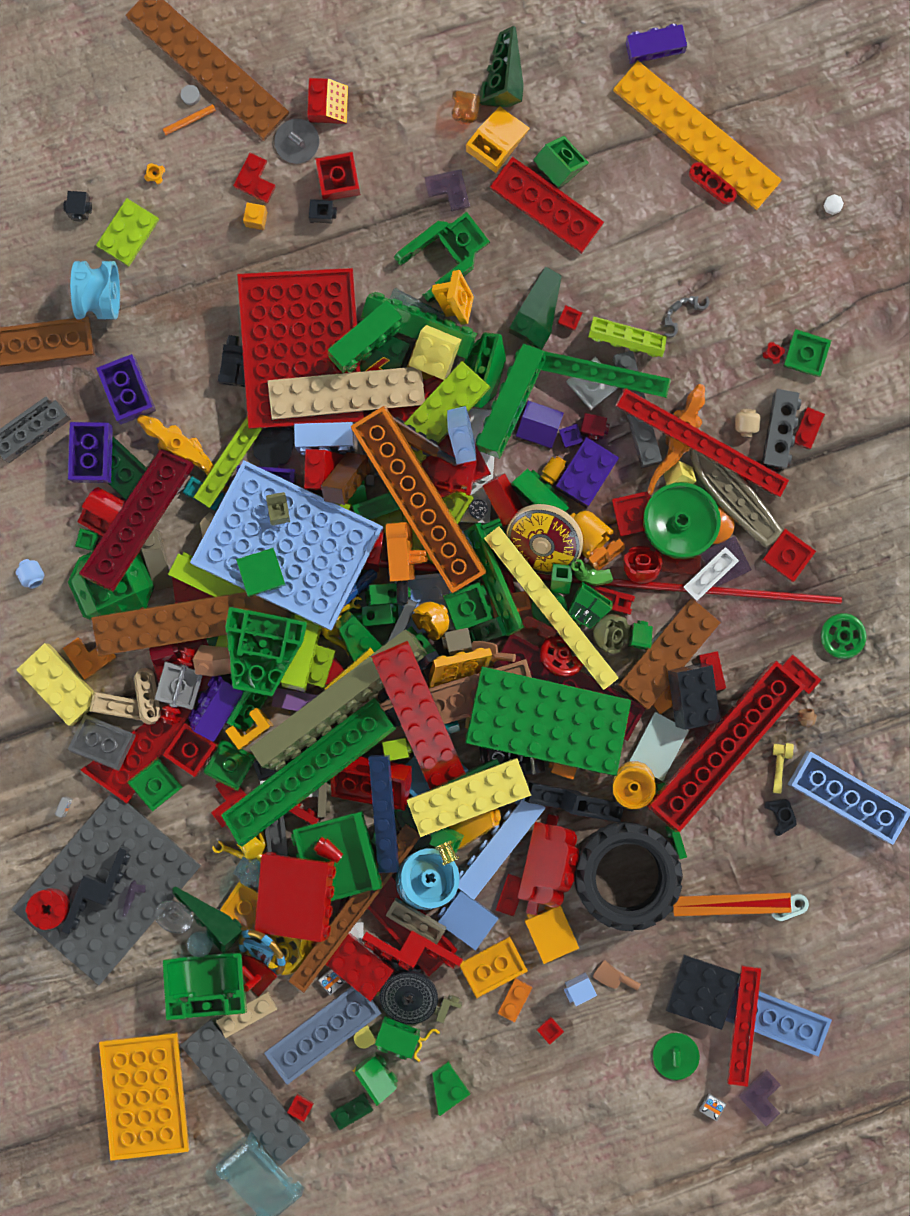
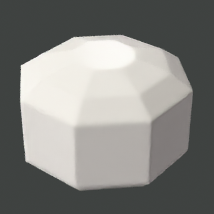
[823,194,844,215]

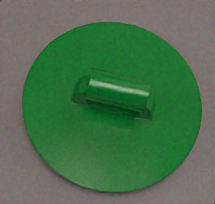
[653,1033,700,1080]

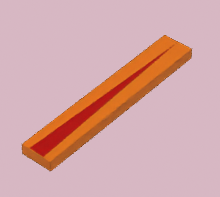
[673,893,792,916]

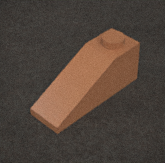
[193,645,231,676]

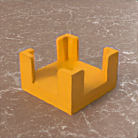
[225,707,274,750]

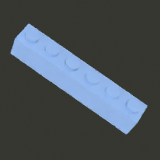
[458,798,545,900]

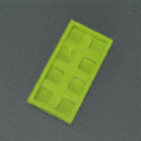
[588,317,667,357]

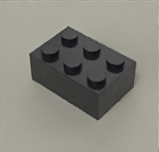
[668,663,720,730]

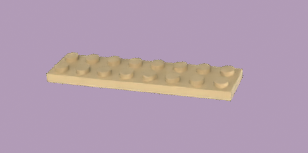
[268,367,425,420]

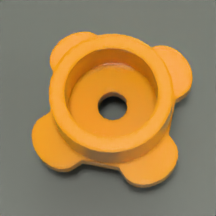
[144,163,165,184]

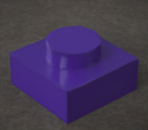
[559,424,583,449]

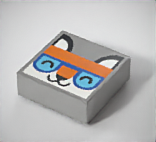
[55,796,73,818]
[318,969,345,995]
[699,1093,726,1121]

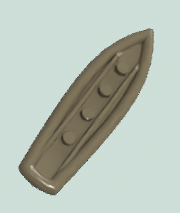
[690,448,783,547]

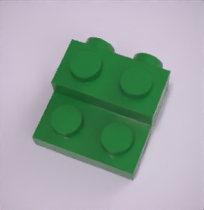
[443,583,493,630]

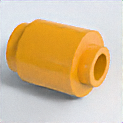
[540,456,567,485]

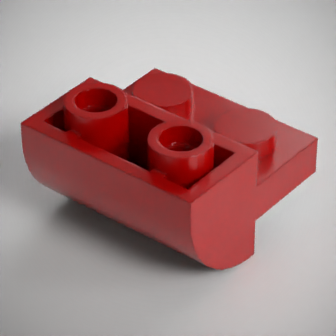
[77,487,125,536]

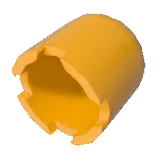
[570,510,614,559]

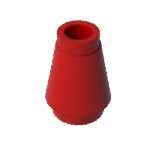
[313,837,343,863]

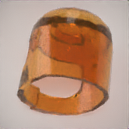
[452,90,481,124]

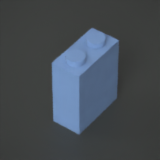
[447,406,476,464]
[437,890,498,951]

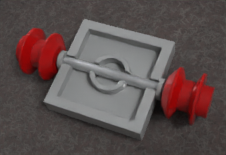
[155,647,202,725]

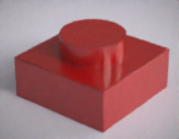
[558,305,583,331]
[537,1016,564,1045]
[287,1094,314,1122]

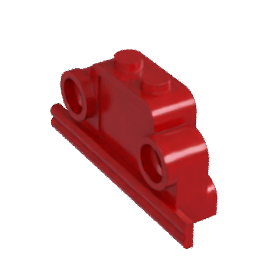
[518,814,579,915]

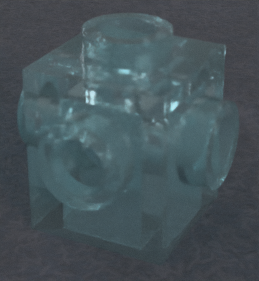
[233,857,261,889]

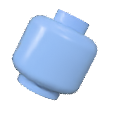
[16,559,45,589]

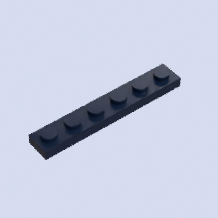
[369,755,399,873]

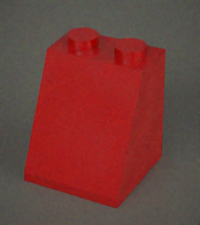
[304,449,344,494]

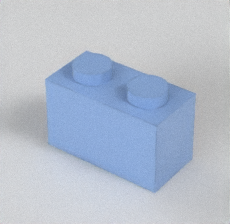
[564,972,597,1006]

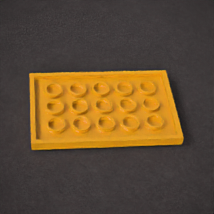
[99,1032,189,1161]

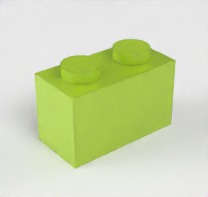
[382,738,413,761]

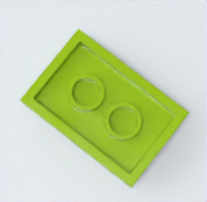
[96,198,160,267]

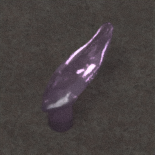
[123,880,146,917]

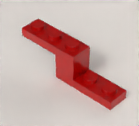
[362,931,463,970]

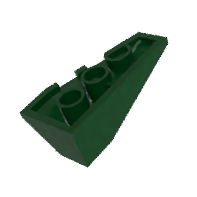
[479,26,524,108]
[509,267,562,350]
[172,886,242,954]

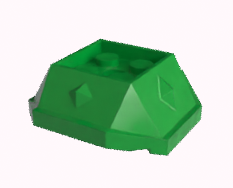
[68,551,155,620]

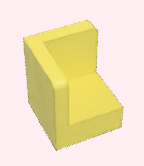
[664,461,696,485]

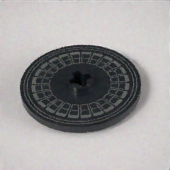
[380,971,438,1024]

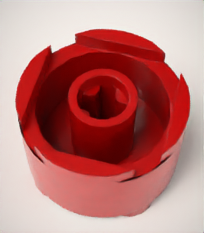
[25,888,70,930]

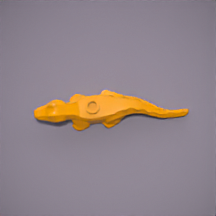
[137,415,229,493]

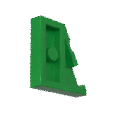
[432,1061,471,1116]

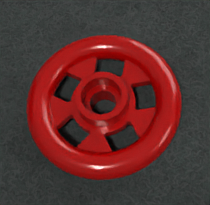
[540,635,583,677]

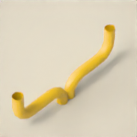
[414,1029,440,1062]

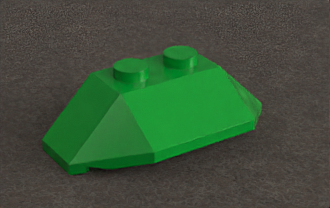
[464,332,506,409]

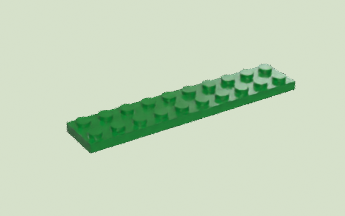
[221,698,396,847]

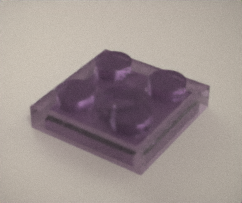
[701,536,752,587]

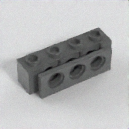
[0,397,71,463]

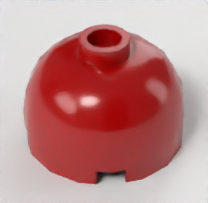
[623,546,662,584]

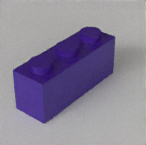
[625,24,687,64]

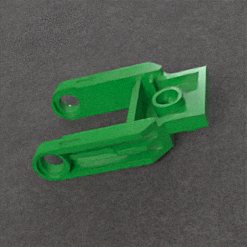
[394,212,490,303]

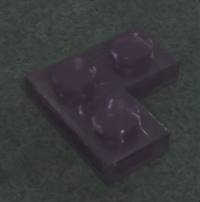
[424,169,470,212]
[739,1069,781,1126]

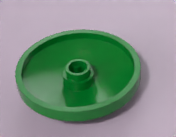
[643,482,721,559]

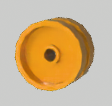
[613,761,656,809]

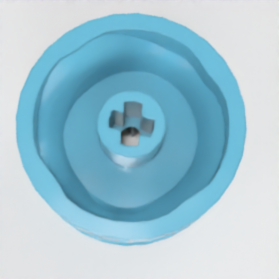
[70,261,120,319]
[396,849,459,910]

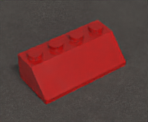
[331,757,412,811]

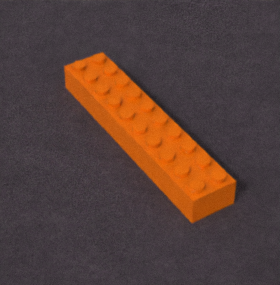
[350,406,486,593]

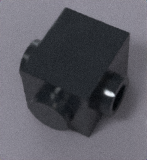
[63,191,92,222]

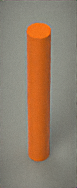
[163,104,216,135]

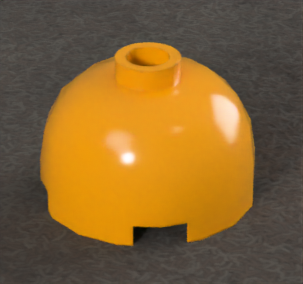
[412,602,449,640]

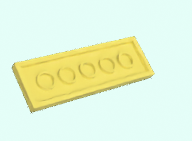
[407,758,531,837]

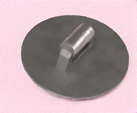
[274,119,319,164]

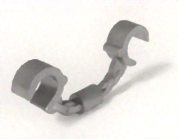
[664,296,710,338]

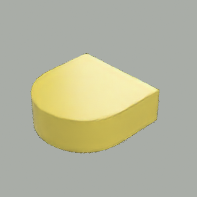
[354,1024,376,1049]

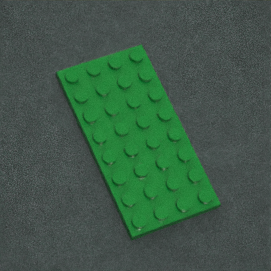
[465,666,631,776]

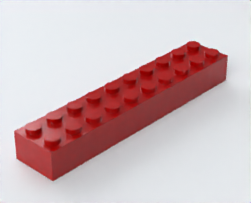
[647,661,806,832]

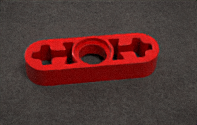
[689,162,737,205]

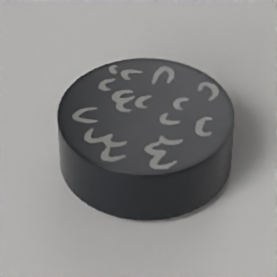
[469,499,488,519]

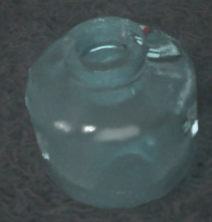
[187,930,214,957]

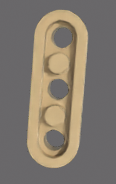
[134,668,161,724]

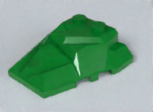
[225,607,307,696]

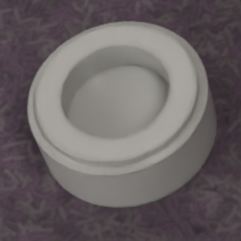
[181,85,200,105]

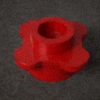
[763,342,785,364]

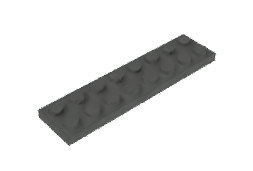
[180,1019,310,1166]

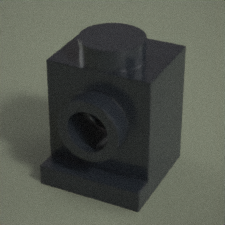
[309,199,337,224]

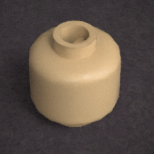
[735,409,760,437]

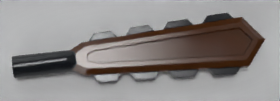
[393,417,457,466]

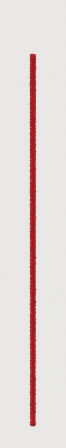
[380,560,842,605]

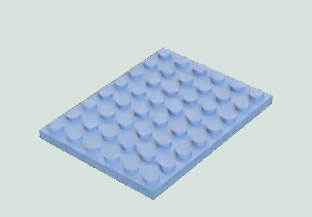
[190,460,383,631]

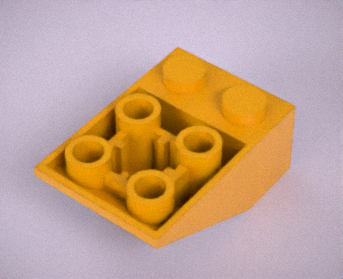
[466,107,530,173]

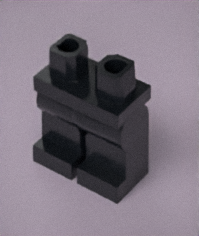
[217,335,245,387]

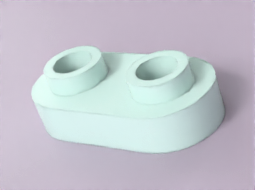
[771,894,809,921]

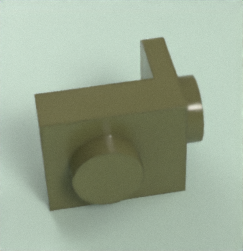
[266,492,290,526]
[434,994,462,1024]

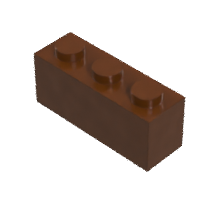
[321,452,371,505]

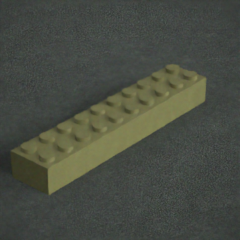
[250,630,427,771]

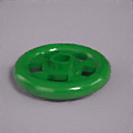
[821,613,867,659]

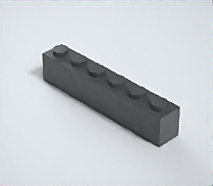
[612,351,662,469]

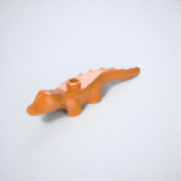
[648,384,705,495]

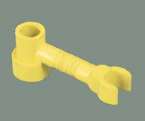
[773,743,794,794]

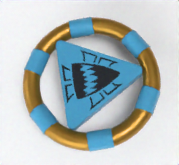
[238,929,286,976]

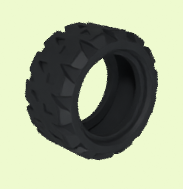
[574,822,683,932]

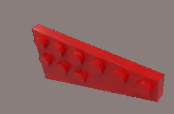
[80,705,196,803]

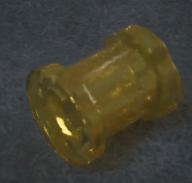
[435,840,459,866]

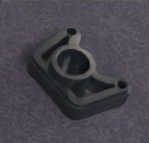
[764,799,797,836]

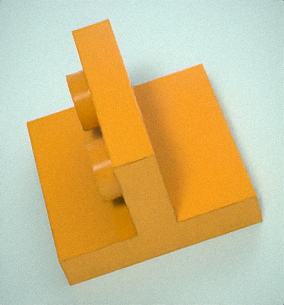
[432,270,474,325]

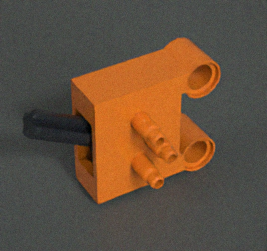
[386,522,428,606]

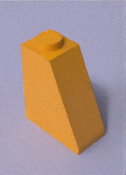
[449,808,501,850]

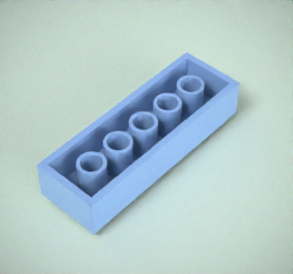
[787,751,910,845]

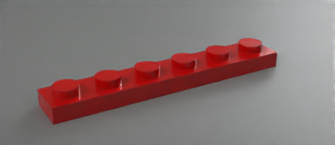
[727,965,761,1087]

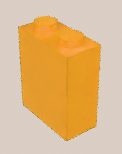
[524,905,579,964]

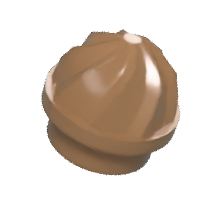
[797,708,817,728]

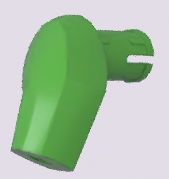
[571,559,613,586]

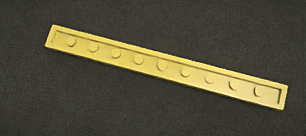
[484,527,619,690]

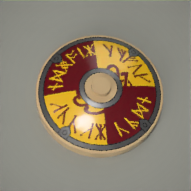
[507,504,583,575]

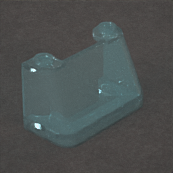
[216,1131,304,1216]

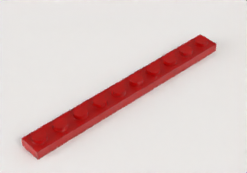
[615,388,789,497]

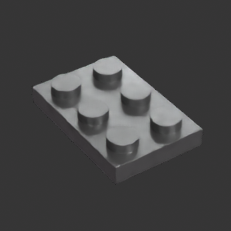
[68,714,136,771]

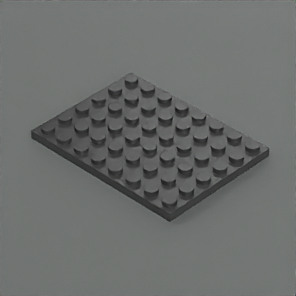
[11,793,201,985]

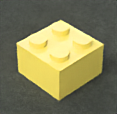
[409,325,462,380]

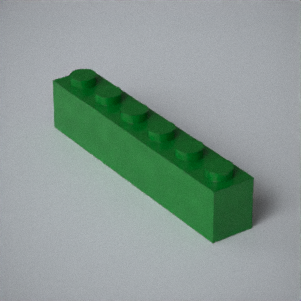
[361,292,477,359]
[476,344,546,459]

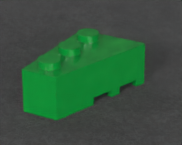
[335,610,383,663]

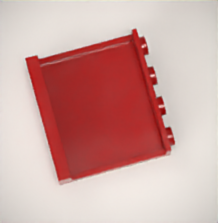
[255,852,336,942]

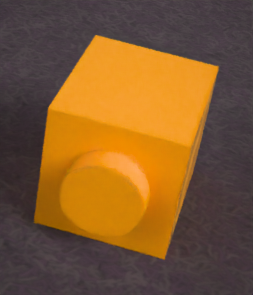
[243,202,268,230]

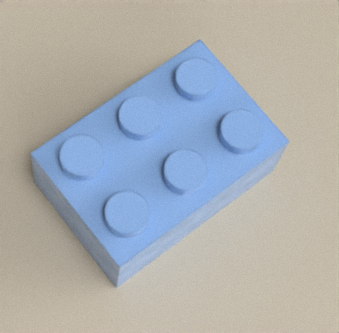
[294,422,355,456]

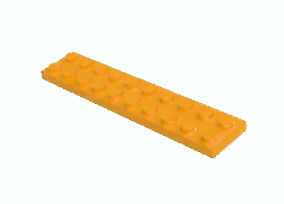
[613,61,782,210]

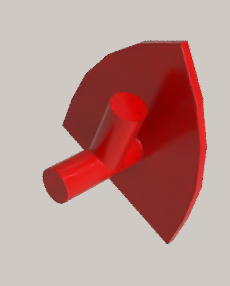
[241,954,278,997]

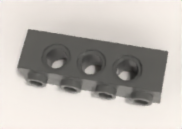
[761,389,801,470]

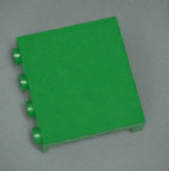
[291,811,383,901]

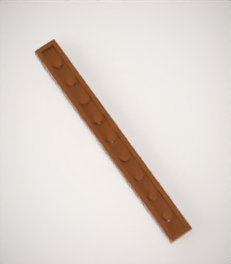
[289,824,420,993]

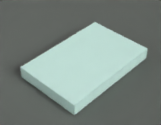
[629,712,689,781]

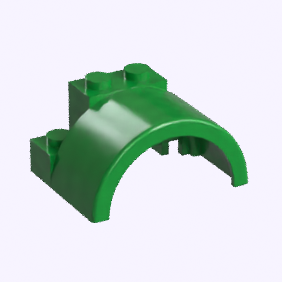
[163,953,247,1020]

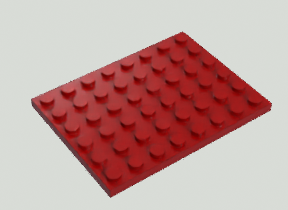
[237,268,364,429]

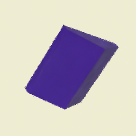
[516,401,564,449]

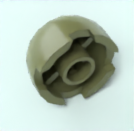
[593,614,631,654]

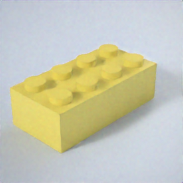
[16,643,94,726]

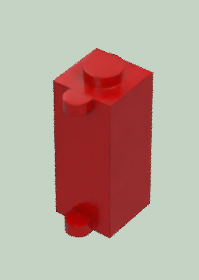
[482,473,523,526]

